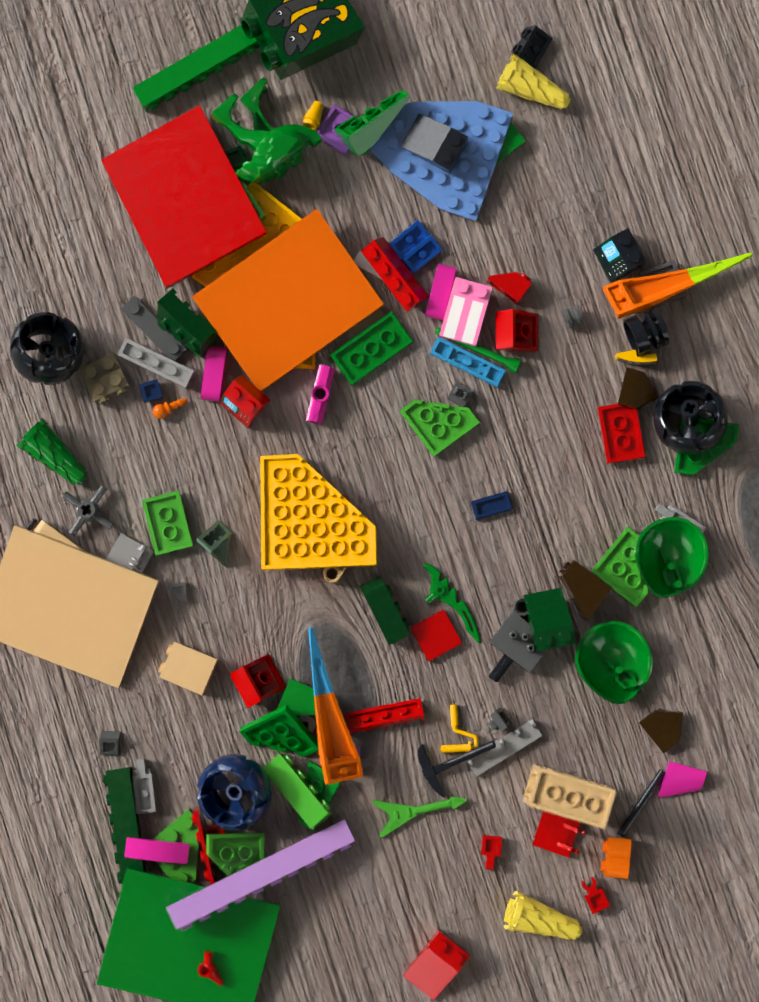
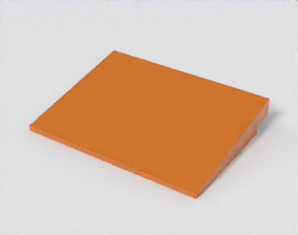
[192,209,384,392]

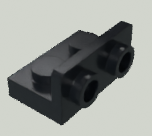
[510,25,553,69]

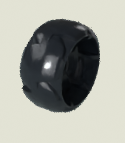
[10,312,84,385]
[653,381,728,455]

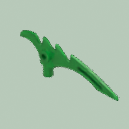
[423,564,481,643]

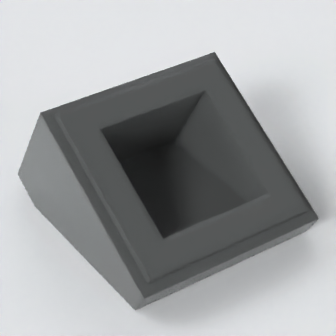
[99,731,120,755]

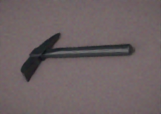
[418,741,496,798]

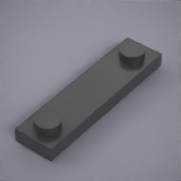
[121,296,187,362]

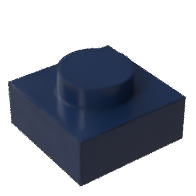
[139,379,163,403]

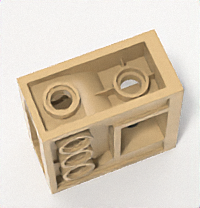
[522,763,616,829]

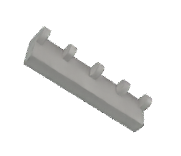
[117,338,195,389]
[467,719,542,776]

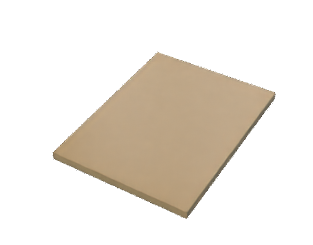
[0,525,159,688]

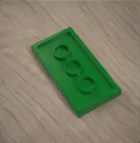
[330,311,414,386]

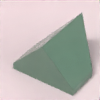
[196,520,232,567]

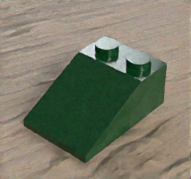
[523,587,577,652]

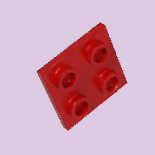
[532,811,586,858]

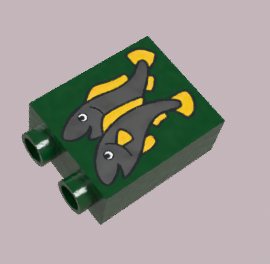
[240,0,365,80]

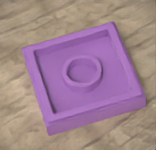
[317,104,353,156]

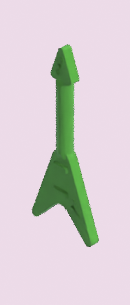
[372,796,466,838]

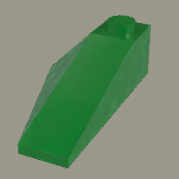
[334,90,410,156]

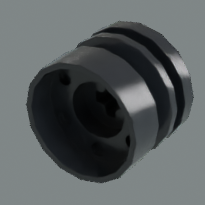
[623,308,669,357]

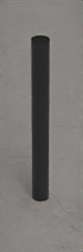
[617,769,665,838]

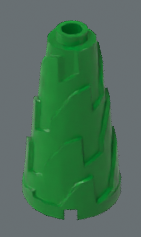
[16,418,87,485]

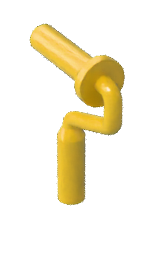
[441,705,479,753]

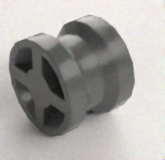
[562,306,583,329]

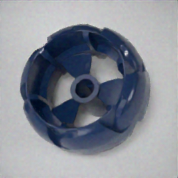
[197,754,272,830]

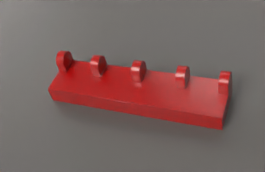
[345,698,425,735]

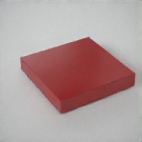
[410,609,462,662]

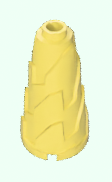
[496,54,571,110]
[504,891,582,940]

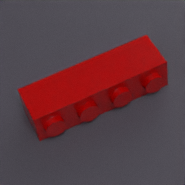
[361,237,429,312]

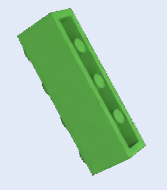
[263,753,332,829]

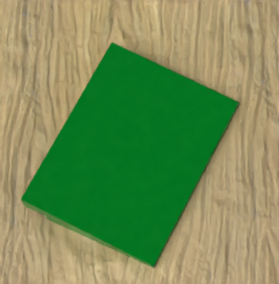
[96,867,280,1002]

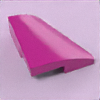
[658,761,707,798]

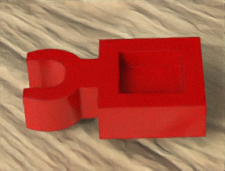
[581,876,610,914]

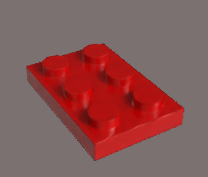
[597,404,645,464]

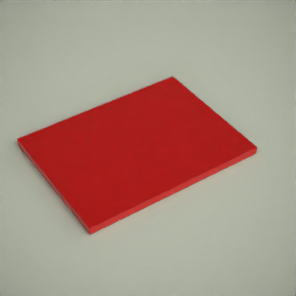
[101,105,267,289]

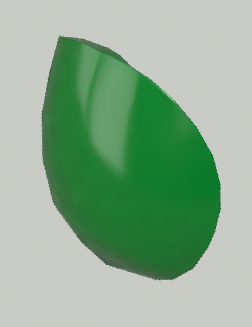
[635,517,709,598]
[575,621,653,704]

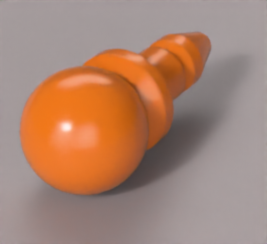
[153,398,188,419]

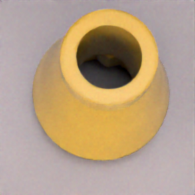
[302,101,324,130]

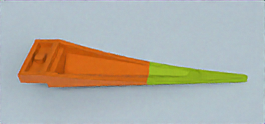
[603,253,752,319]

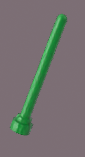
[435,328,521,374]

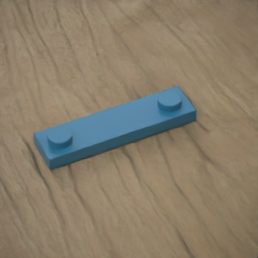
[430,336,506,388]

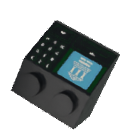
[593,228,646,283]

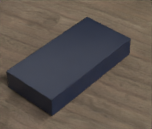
[471,491,513,520]

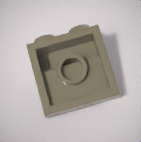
[79,352,130,404]

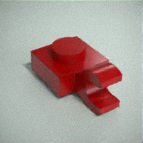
[481,835,502,870]

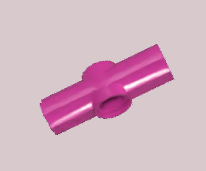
[306,365,335,425]

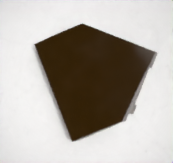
[617,367,659,410]
[639,708,683,753]

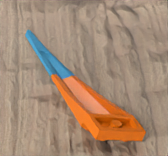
[308,627,363,785]

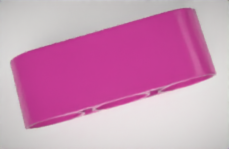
[425,263,457,320]
[201,346,228,402]

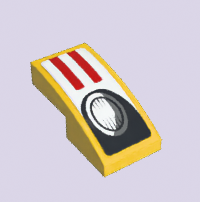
[615,350,658,365]

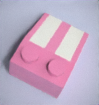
[439,277,492,347]

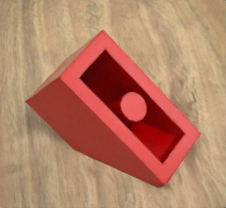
[487,272,532,304]

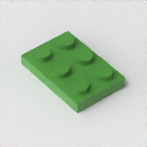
[142,490,193,556]

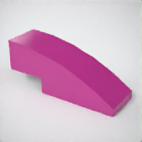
[124,837,190,864]

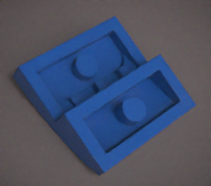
[389,220,443,274]

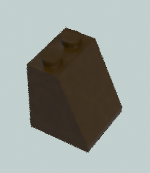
[559,560,611,620]

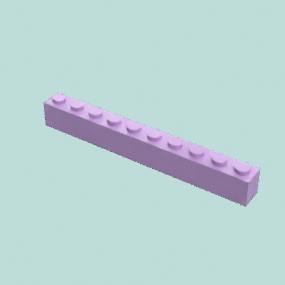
[166,820,355,931]

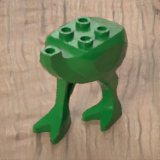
[211,77,322,184]

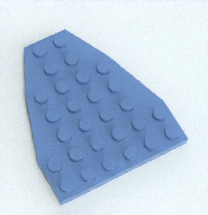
[369,101,513,222]

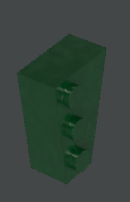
[157,288,216,356]
[360,576,410,645]

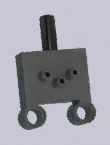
[488,598,546,682]

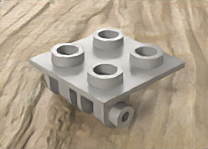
[106,533,154,573]

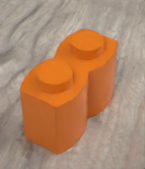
[600,837,631,879]

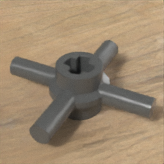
[62,485,114,536]

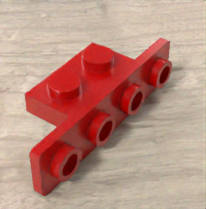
[191,807,225,885]

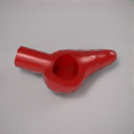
[197,951,223,986]

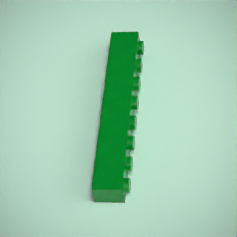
[132,25,260,112]

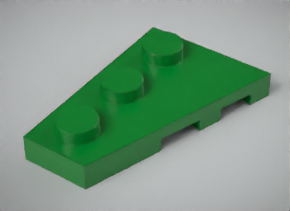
[297,761,341,831]

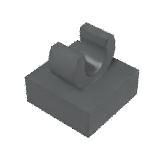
[447,382,473,407]
[487,707,512,732]

